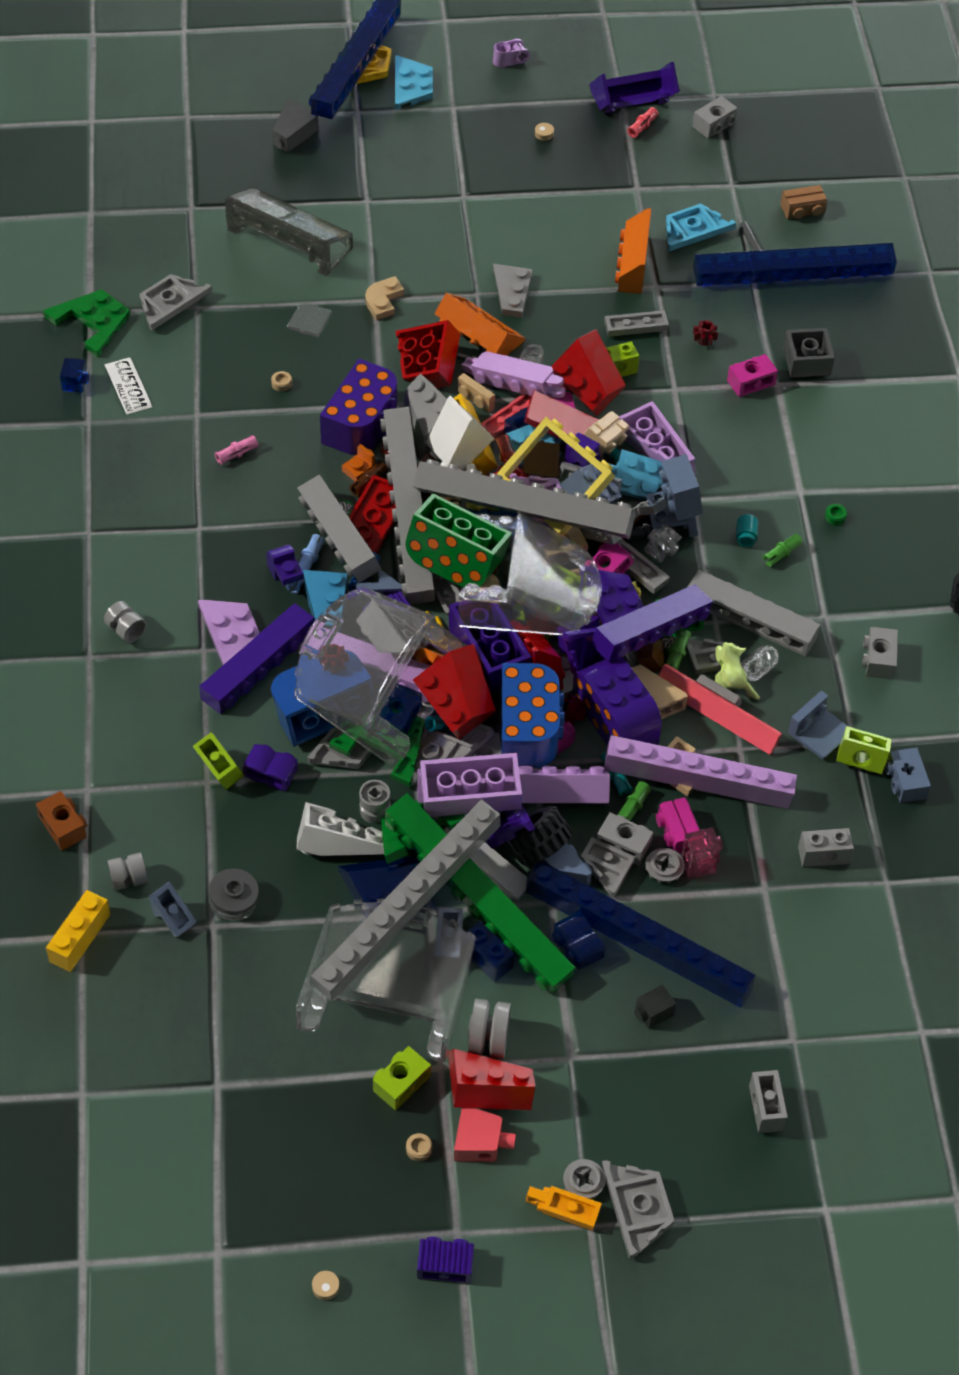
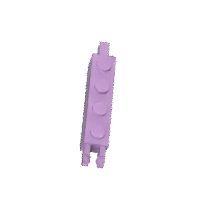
[461,351,566,398]

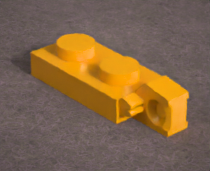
[526,1186,602,1231]

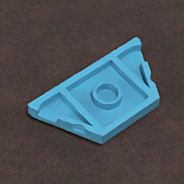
[395,56,433,110]
[666,204,736,252]

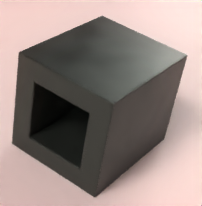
[634,984,676,1029]

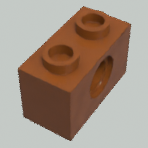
[36,791,88,851]

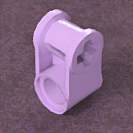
[493,39,530,68]

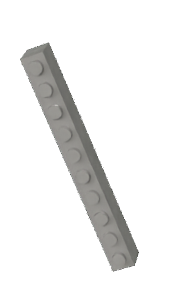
[380,407,436,604]
[413,459,636,539]
[311,799,500,1002]

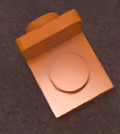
[342,444,375,482]

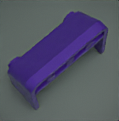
[589,62,680,114]

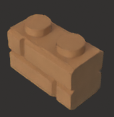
[781,185,827,219]

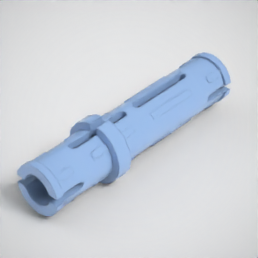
[286,534,325,594]

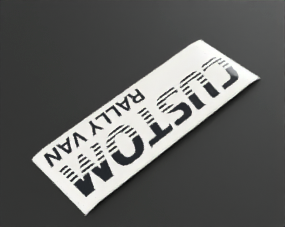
[104,357,152,415]

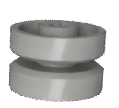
[468,998,511,1059]

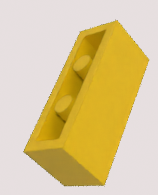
[46,890,111,972]

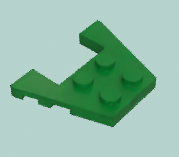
[43,289,130,357]
[329,700,425,787]
[381,801,467,864]

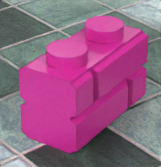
[656,797,703,854]

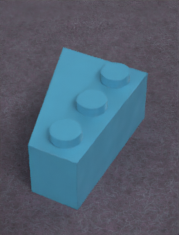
[303,570,348,637]

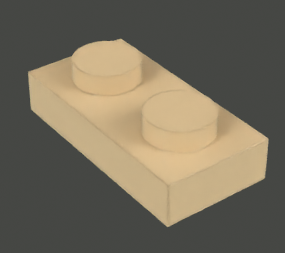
[458,373,495,413]

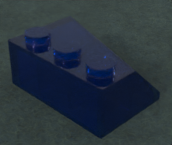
[337,856,435,918]

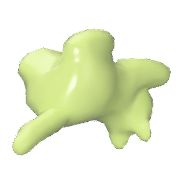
[715,642,760,700]

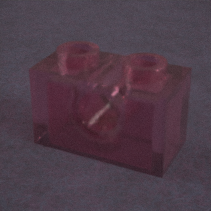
[681,827,723,879]

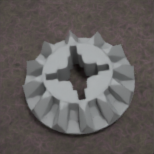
[646,848,684,884]
[563,1159,605,1199]

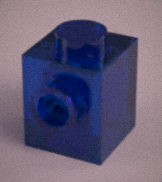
[60,358,89,392]

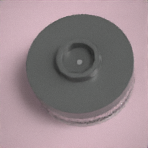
[208,868,259,921]

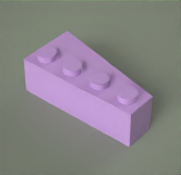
[619,401,696,474]

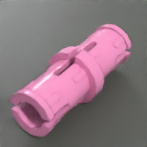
[215,435,259,465]

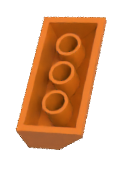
[615,208,651,294]
[434,292,526,356]

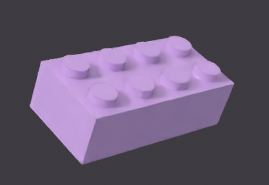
[420,753,522,817]

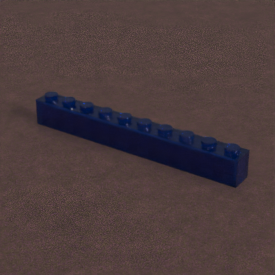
[309,0,401,120]
[693,243,897,286]
[526,861,756,1008]

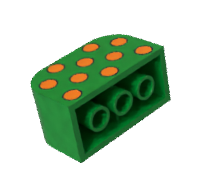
[405,493,512,589]

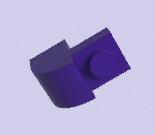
[266,544,304,586]

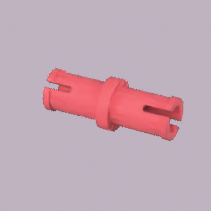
[627,107,659,138]

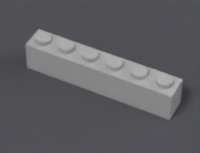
[297,474,381,583]
[688,570,820,657]

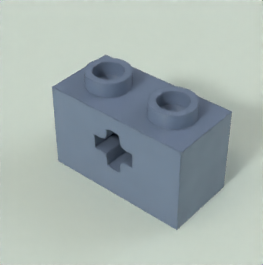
[885,747,931,803]

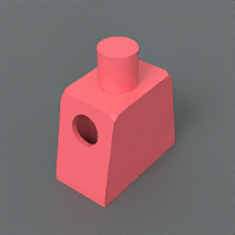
[454,1108,516,1162]

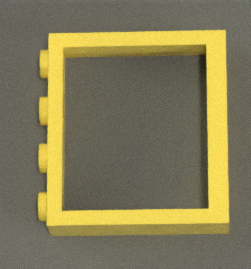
[497,417,615,537]

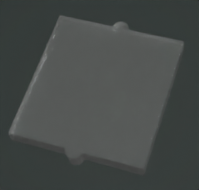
[287,302,332,337]

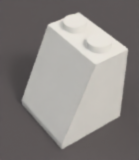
[426,396,495,471]

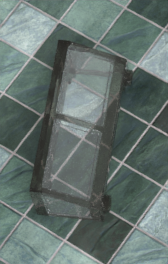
[225,188,353,276]

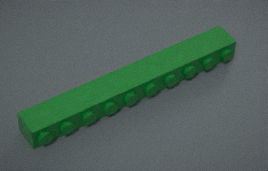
[385,793,575,994]

